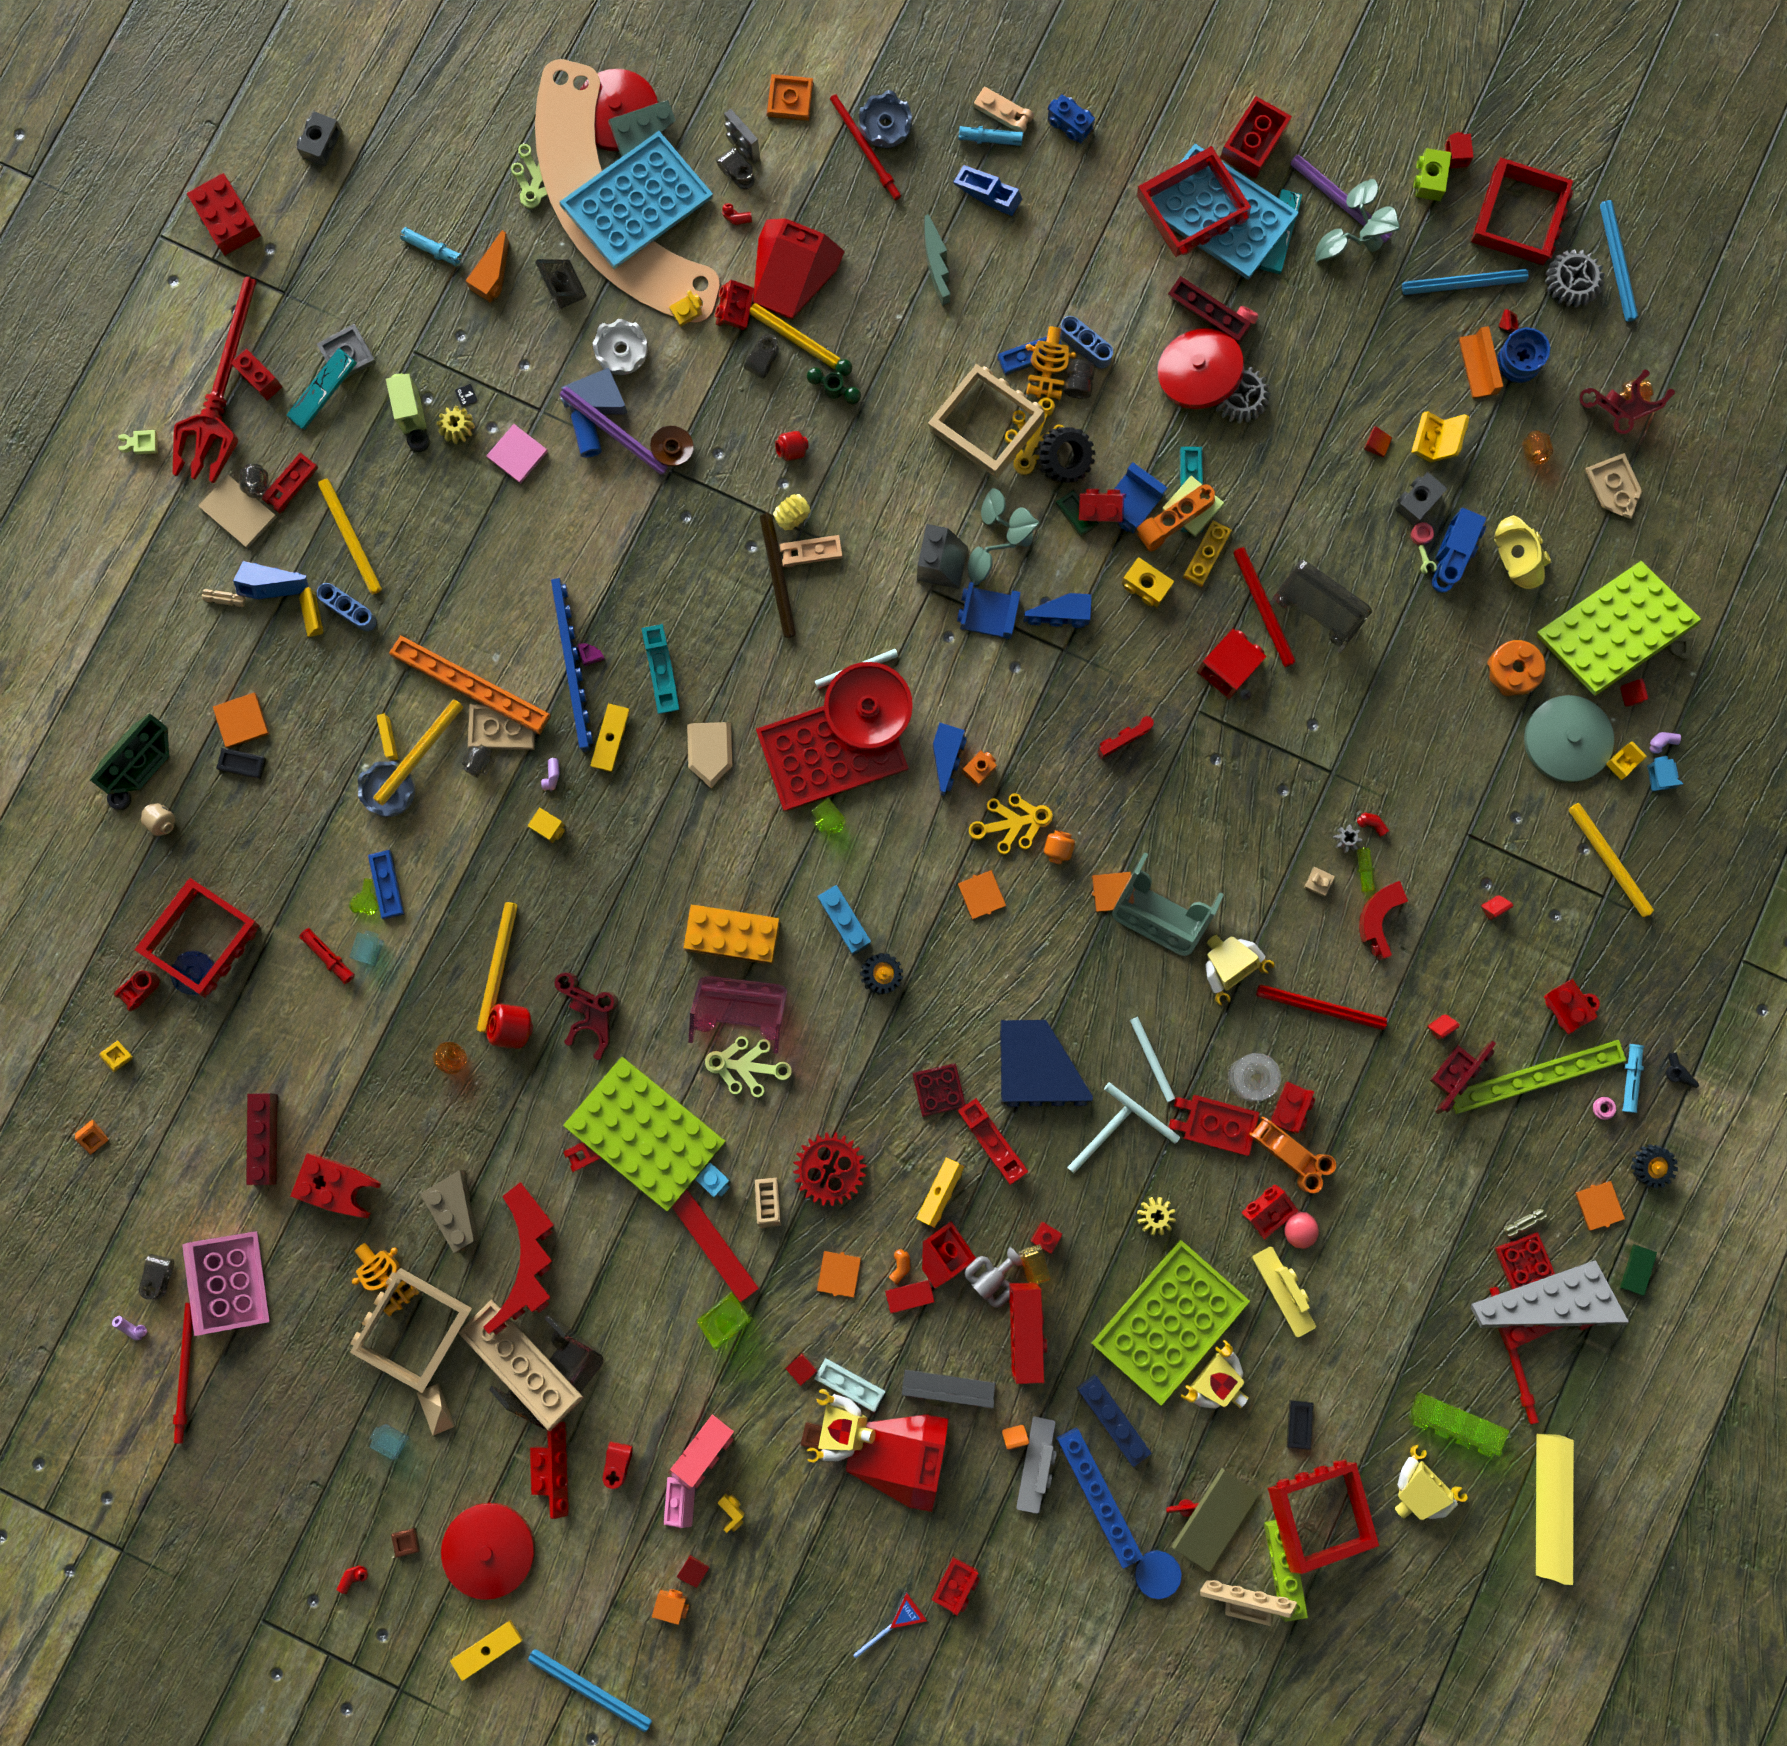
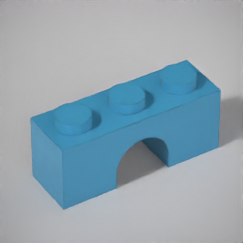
[817,885,871,956]

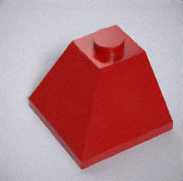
[922,1221,976,1288]

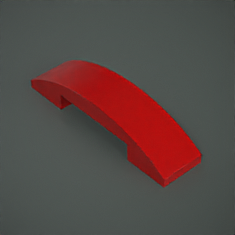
[958,1098,1028,1185]

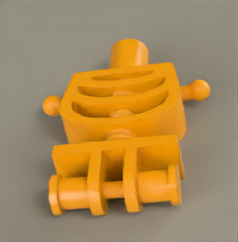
[1026,326,1077,401]
[352,1243,419,1317]

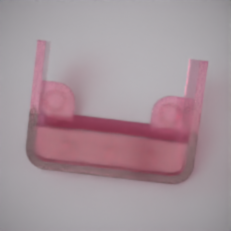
[688,976,787,1054]

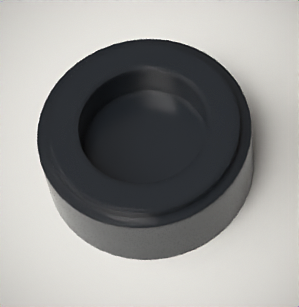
[407,429,430,452]
[107,792,131,810]

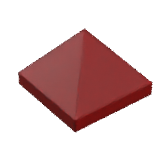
[1498,309,1519,333]

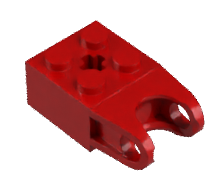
[290,1153,382,1218]

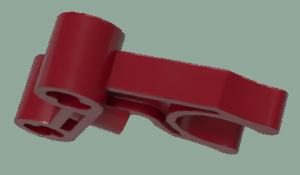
[1579,369,1675,434]
[554,972,618,1060]

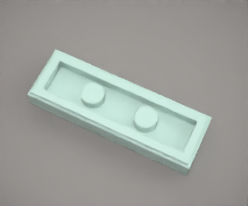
[814,1358,885,1412]

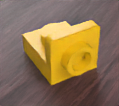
[669,290,703,327]

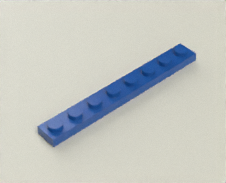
[551,578,594,752]

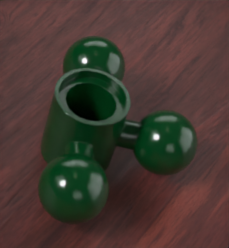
[807,359,861,404]

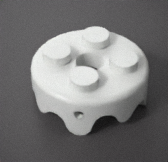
[593,319,648,375]

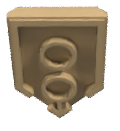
[1584,453,1642,519]
[687,722,732,789]

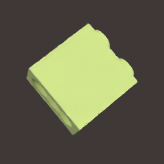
[386,374,427,434]

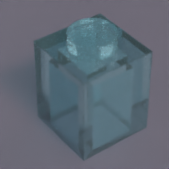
[349,930,384,966]
[369,1424,409,1460]

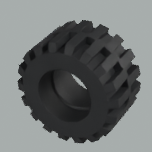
[1036,427,1096,483]

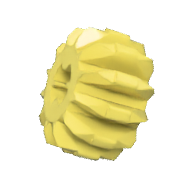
[437,406,475,444]
[773,494,811,530]
[1137,1197,1176,1236]

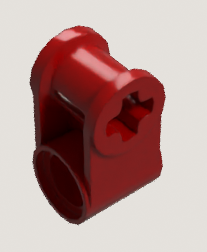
[114,970,160,1012]
[602,1441,633,1489]

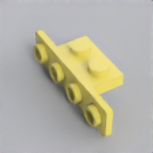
[1252,1247,1316,1337]

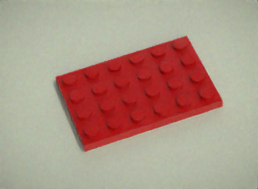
[756,706,909,812]

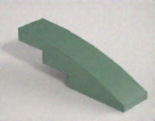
[924,214,950,306]

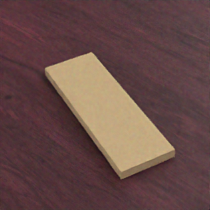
[458,1299,584,1431]

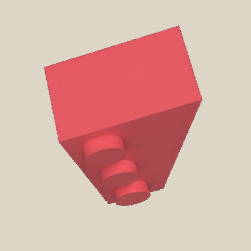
[668,1414,734,1490]

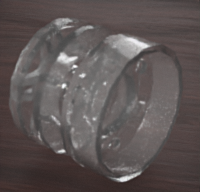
[1228,1053,1281,1102]

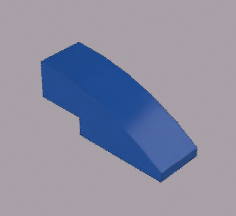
[953,165,1022,216]

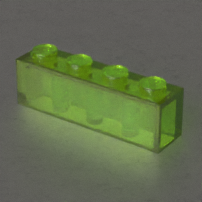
[1408,1392,1509,1458]

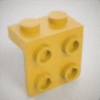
[1411,411,1469,463]

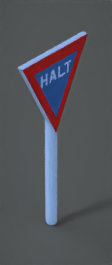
[854,1592,927,1658]

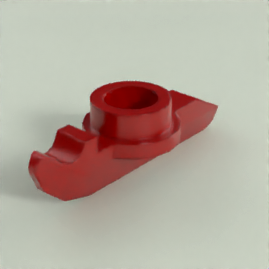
[1166,1499,1199,1517]

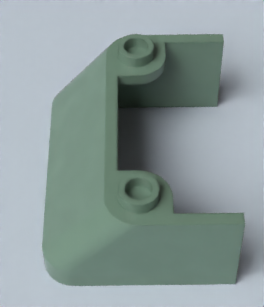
[1112,852,1224,956]

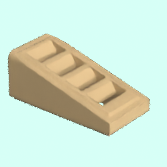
[755,1178,781,1228]

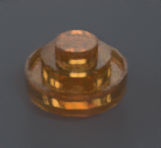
[433,1042,467,1074]

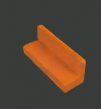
[1459,326,1503,399]

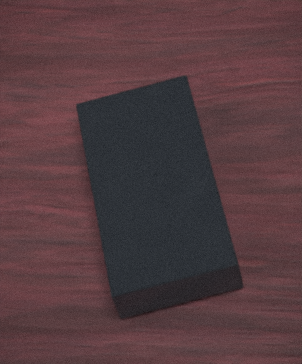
[216,748,266,779]
[1286,1400,1314,1450]

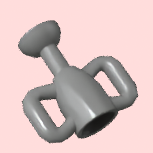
[965,1247,1025,1308]

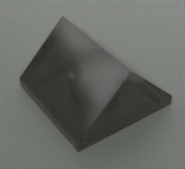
[535,259,587,311]

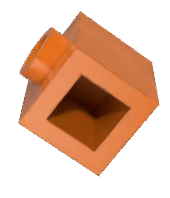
[962,750,997,788]
[652,1589,689,1625]

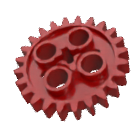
[793,1132,866,1206]

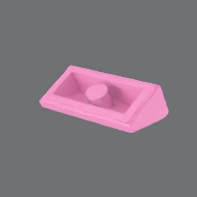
[664,1477,695,1528]

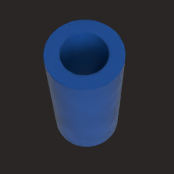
[571,409,602,458]

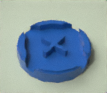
[1135,1550,1182,1599]

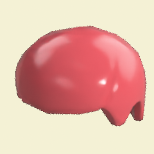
[1284,1212,1319,1249]

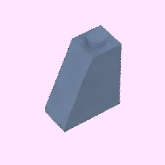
[560,368,628,415]

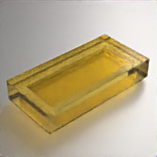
[1019,1244,1051,1284]

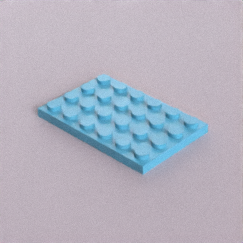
[560,131,713,269]
[1145,144,1299,280]

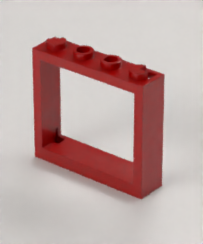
[1137,146,1251,257]
[1471,157,1573,265]
[134,878,260,998]
[1268,1459,1379,1574]

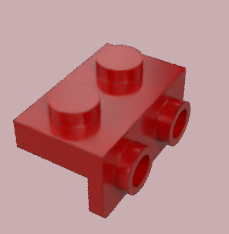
[1079,489,1126,522]
[932,1557,980,1616]

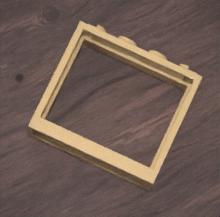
[928,364,1045,479]
[350,1268,472,1393]

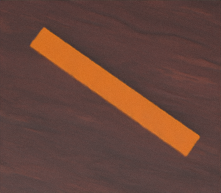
[389,635,551,735]

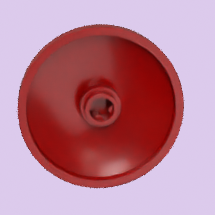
[580,69,658,151]
[1158,328,1244,409]
[824,662,913,750]
[441,1503,535,1600]

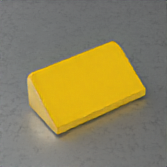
[299,587,324,637]

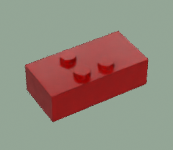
[1009,1283,1047,1384]

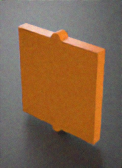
[958,870,1006,920]
[1092,872,1135,912]
[1575,1181,1625,1231]
[817,1251,861,1297]

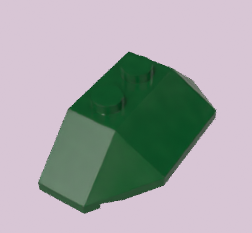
[89,713,169,794]

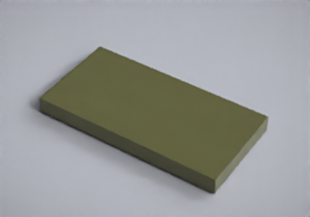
[1171,1468,1259,1572]

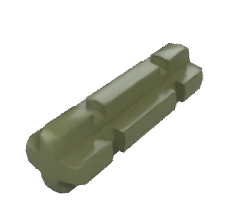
[1504,1209,1548,1238]

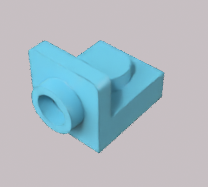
[695,1162,731,1198]

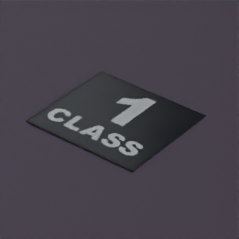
[455,384,478,407]

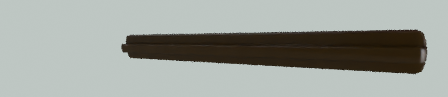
[760,513,796,638]

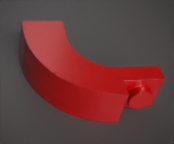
[1359,881,1408,960]

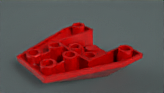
[753,218,845,319]
[846,1414,949,1512]

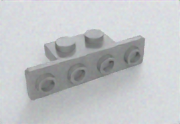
[1016,1416,1056,1513]

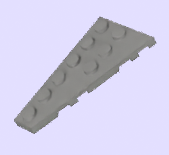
[1470,1260,1629,1328]

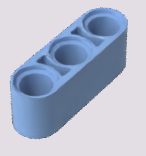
[1060,316,1113,369]
[317,583,377,631]

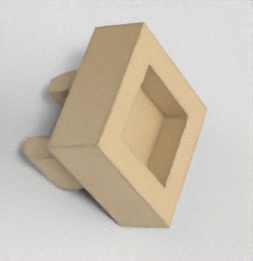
[1304,867,1335,897]

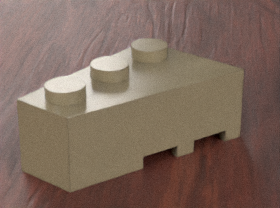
[420,1170,479,1253]

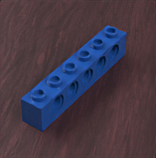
[1056,1427,1143,1569]

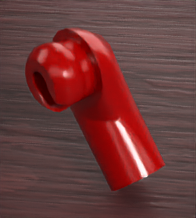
[722,203,752,225]
[1357,812,1389,837]
[336,1566,368,1594]

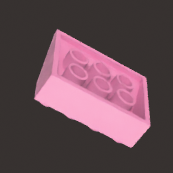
[182,1231,269,1336]

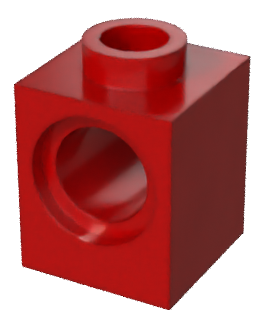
[1445,132,1473,168]
[1030,1222,1062,1253]

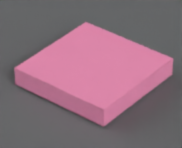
[487,424,548,484]

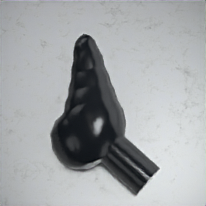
[1666,1052,1699,1088]

